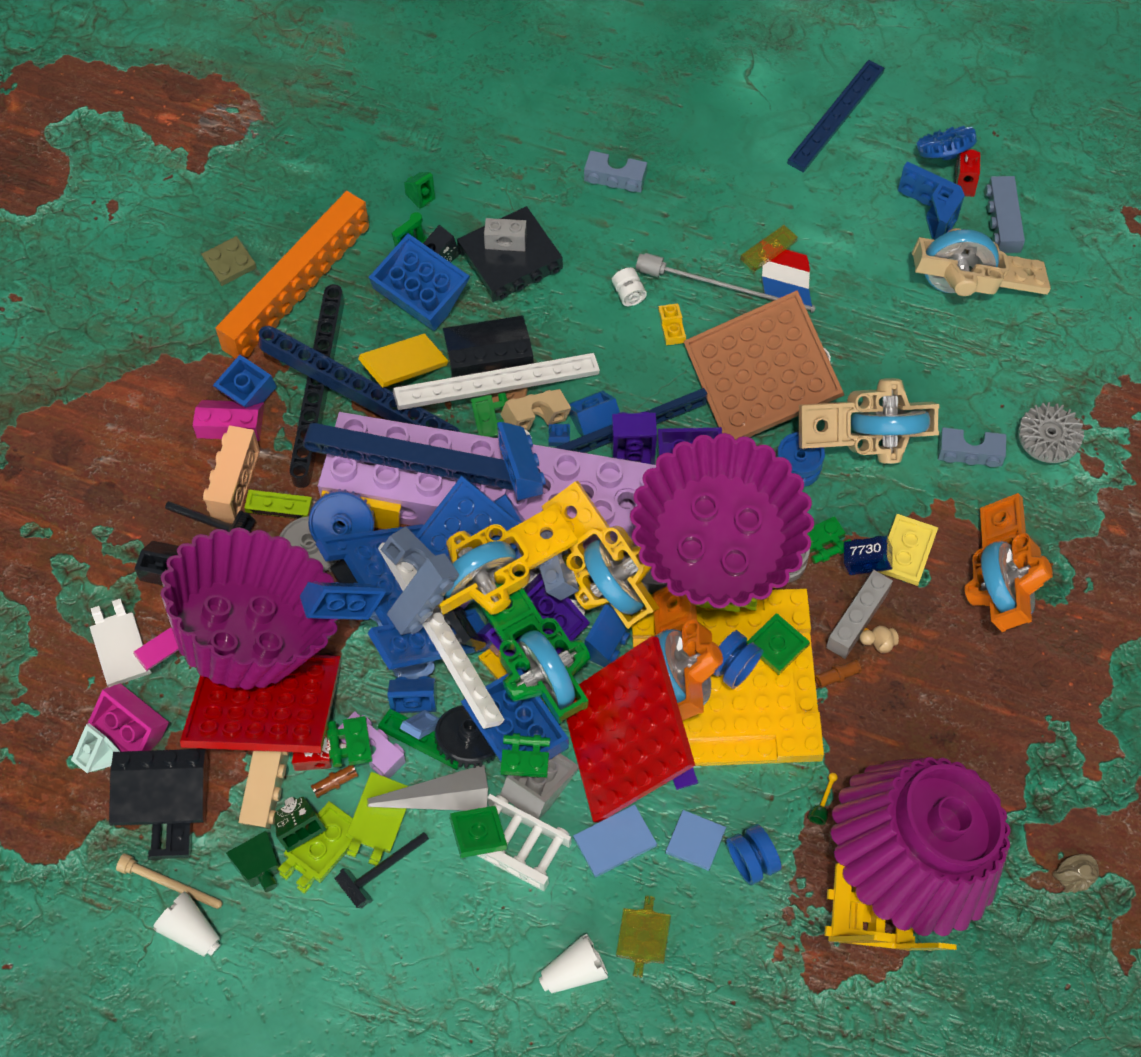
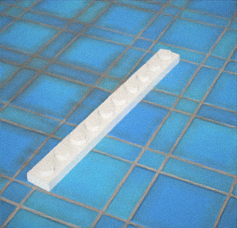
[393,353,600,410]
[378,543,505,729]

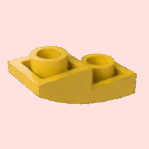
[658,303,686,346]

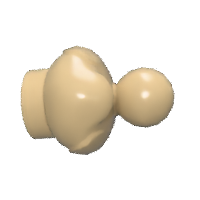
[860,626,899,653]

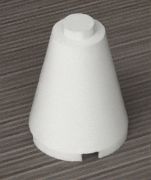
[153,891,221,957]
[539,933,609,993]

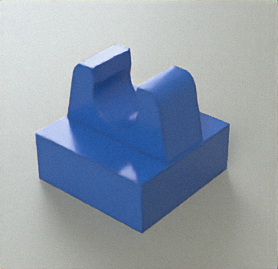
[549,424,570,446]

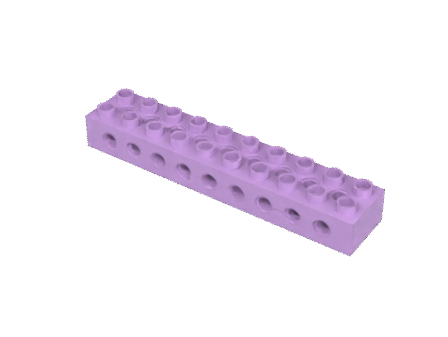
[318,412,656,555]

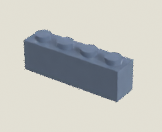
[985,176,1025,253]
[387,553,459,635]

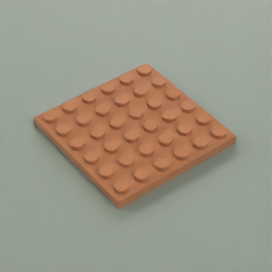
[684,290,844,440]

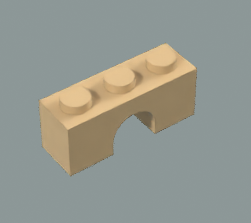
[500,389,571,430]

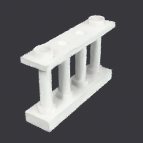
[477,794,571,891]

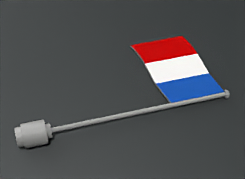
[636,243,816,313]

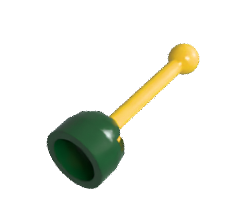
[808,773,838,825]

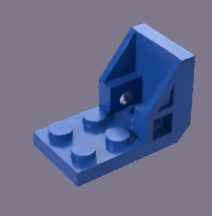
[898,161,965,240]

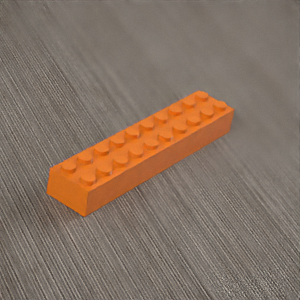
[215,190,369,359]

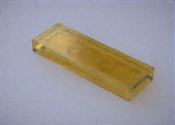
[740,225,798,271]

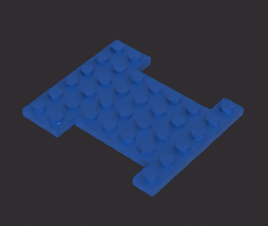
[316,524,489,670]

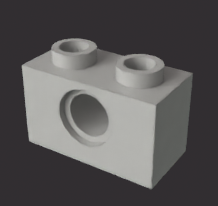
[484,218,527,251]

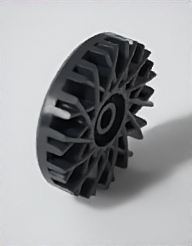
[434,705,495,768]

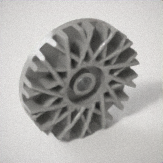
[1018,402,1084,463]
[280,516,340,572]

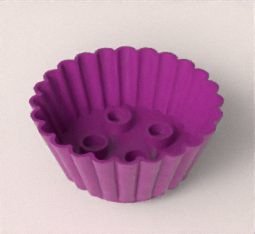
[630,433,814,608]
[161,528,338,690]
[831,757,1010,936]

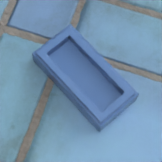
[400,710,439,739]

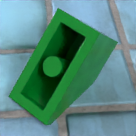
[404,172,435,209]

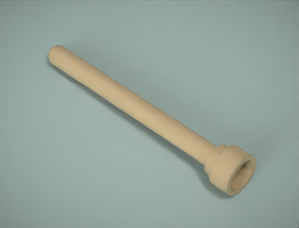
[116,853,222,909]

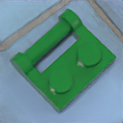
[392,212,427,247]

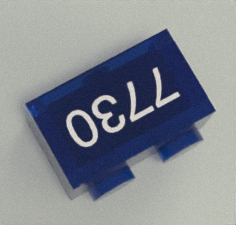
[844,536,893,575]

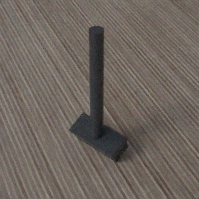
[165,501,256,532]
[334,832,429,909]

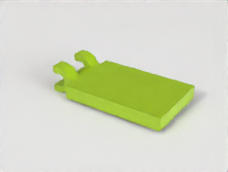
[346,772,408,866]
[278,801,353,894]

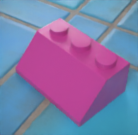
[193,400,265,441]
[87,683,169,752]

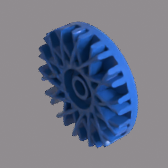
[917,126,977,160]
[308,489,375,543]

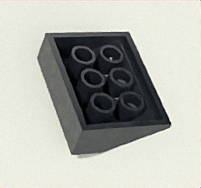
[443,315,534,378]
[109,749,210,826]

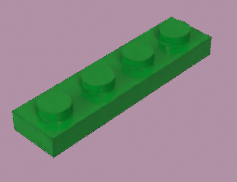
[378,709,459,770]

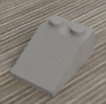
[500,753,579,819]

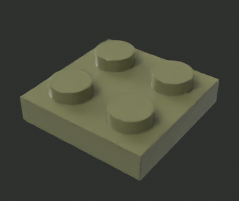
[201,236,257,286]

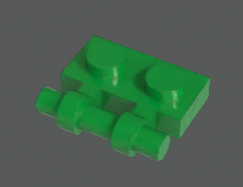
[471,393,508,438]
[807,516,853,564]
[326,716,373,767]
[500,733,550,778]

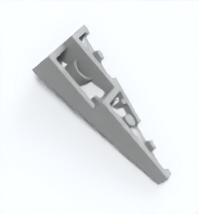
[367,765,488,811]

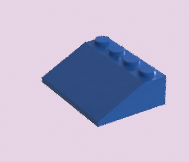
[369,233,470,331]
[461,669,569,762]

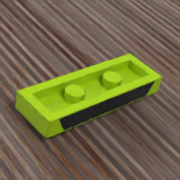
[244,490,313,519]

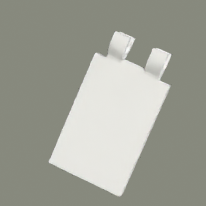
[90,598,152,687]

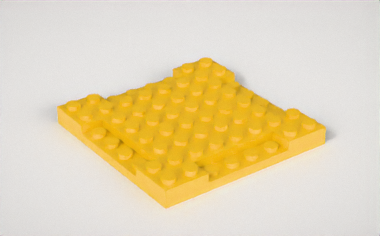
[631,589,824,766]

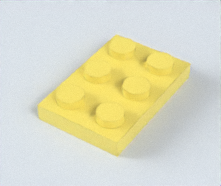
[876,514,938,586]

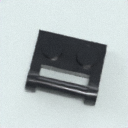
[444,606,486,651]
[148,823,192,861]

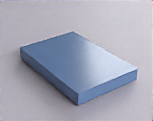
[573,805,657,878]

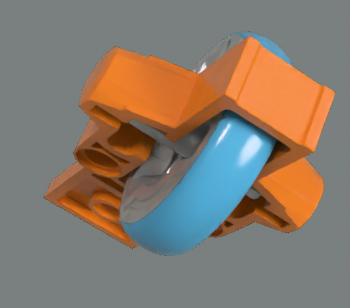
[965,493,1053,632]
[653,586,723,721]

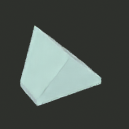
[71,723,120,773]

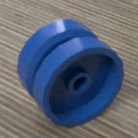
[777,432,825,487]
[713,630,763,689]
[726,824,782,885]

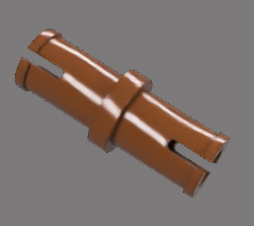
[815,659,862,688]
[311,765,358,798]

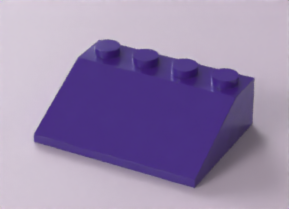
[477,573,590,673]

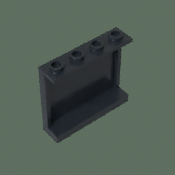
[457,206,563,302]

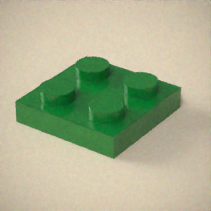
[746,613,810,675]
[449,805,507,858]

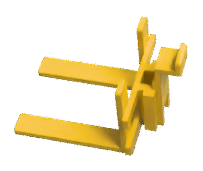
[824,863,957,951]

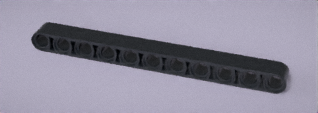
[290,284,344,488]

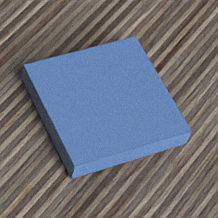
[665,810,726,871]

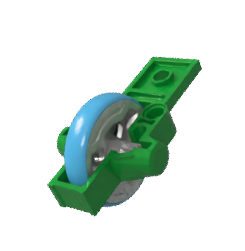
[479,583,591,724]

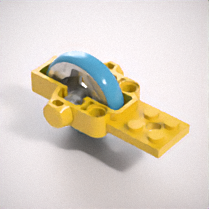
[541,481,659,629]
[438,505,578,615]

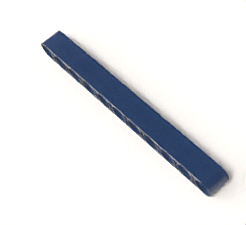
[259,326,460,432]
[303,423,540,491]

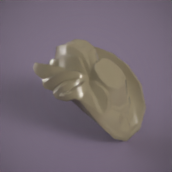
[1053,854,1099,893]

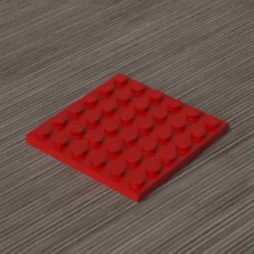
[566,636,696,823]
[180,655,341,753]

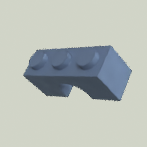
[584,151,647,193]
[938,427,1006,467]
[380,526,435,572]
[539,530,579,600]

